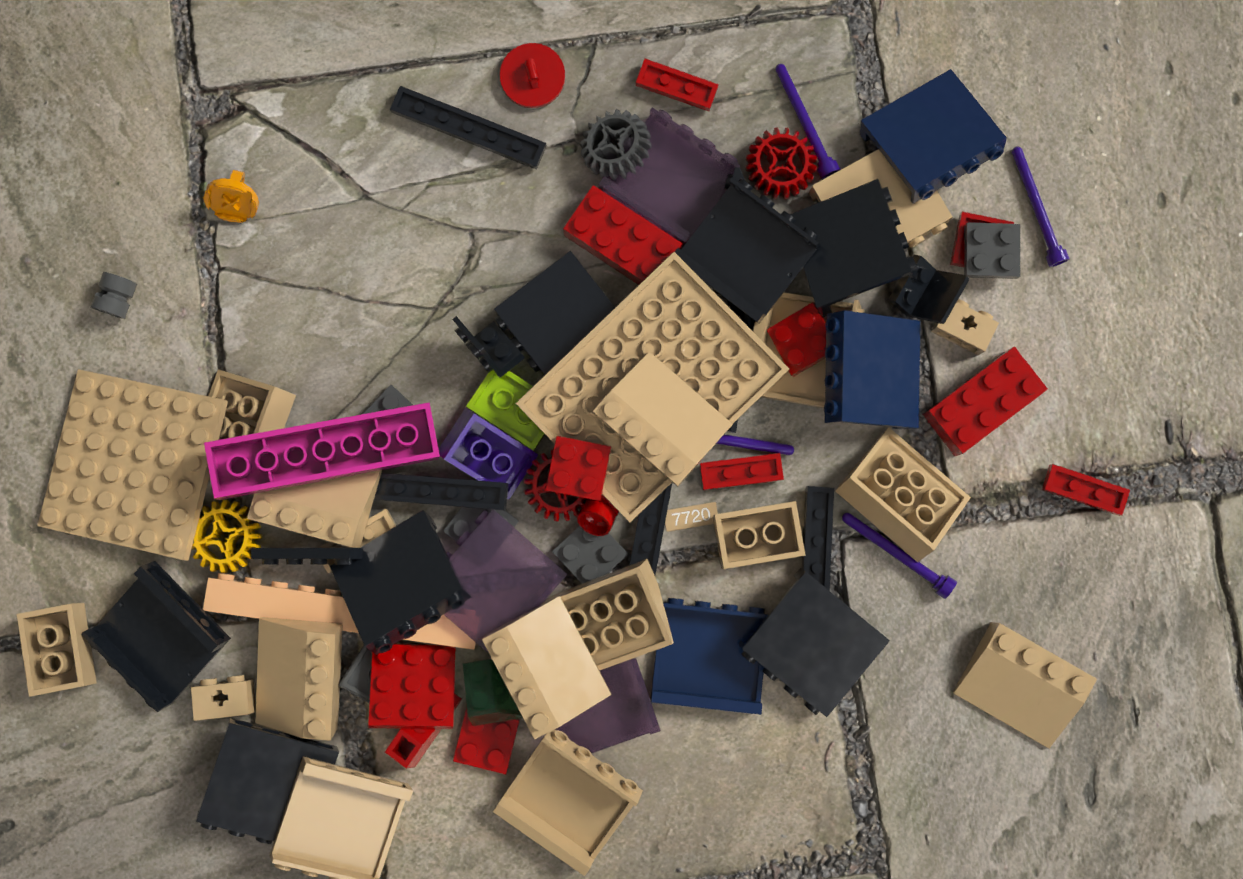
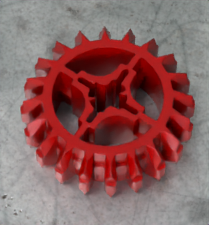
[745,127,817,199]
[524,449,587,522]

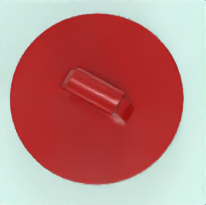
[500,43,565,108]

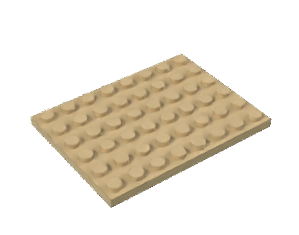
[516,252,789,523]

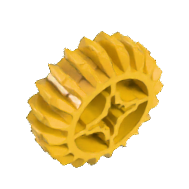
[191,500,263,573]

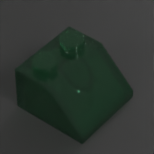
[462,659,523,726]

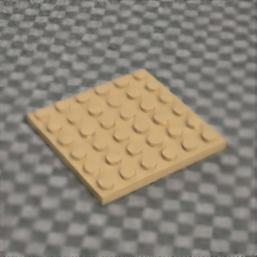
[37,369,228,561]

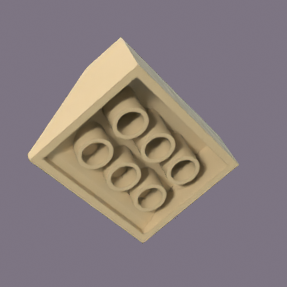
[593,352,733,487]
[208,370,296,495]
[835,427,971,562]
[247,470,382,548]
[541,559,674,671]
[482,596,611,740]
[255,617,343,741]
[952,622,1097,749]

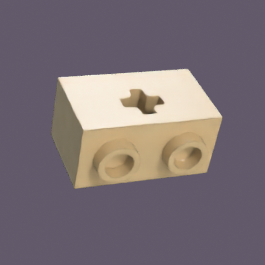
[931,299,999,355]
[191,675,256,721]

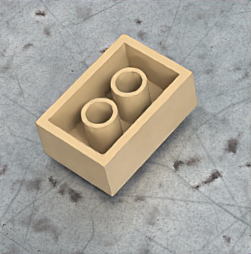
[713,501,806,569]
[17,603,97,697]

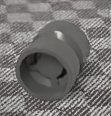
[91,272,137,319]

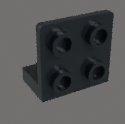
[888,255,969,324]
[452,316,525,378]

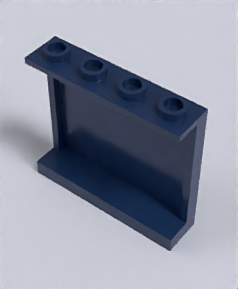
[860,69,1007,204]
[824,310,920,430]
[651,598,769,715]

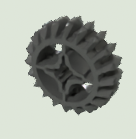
[580,109,652,181]

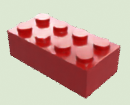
[563,185,682,285]
[922,346,1048,456]

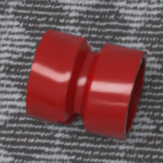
[577,494,619,536]

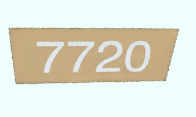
[665,502,718,532]

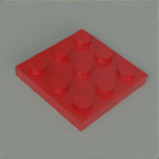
[368,644,456,729]

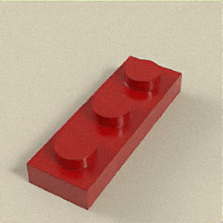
[636,59,719,112]
[700,453,784,490]
[1042,464,1130,516]

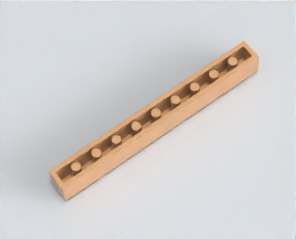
[203,573,482,650]

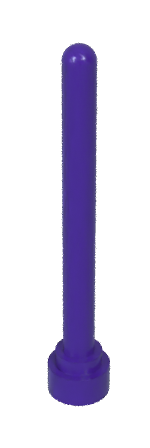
[775,64,841,180]
[1012,146,1070,267]
[716,434,794,455]
[842,513,957,599]

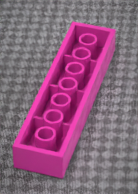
[204,402,440,500]

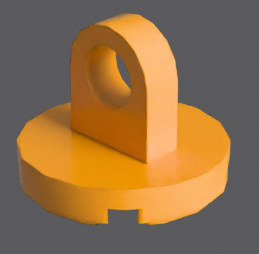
[203,170,259,223]

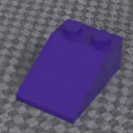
[439,408,538,499]

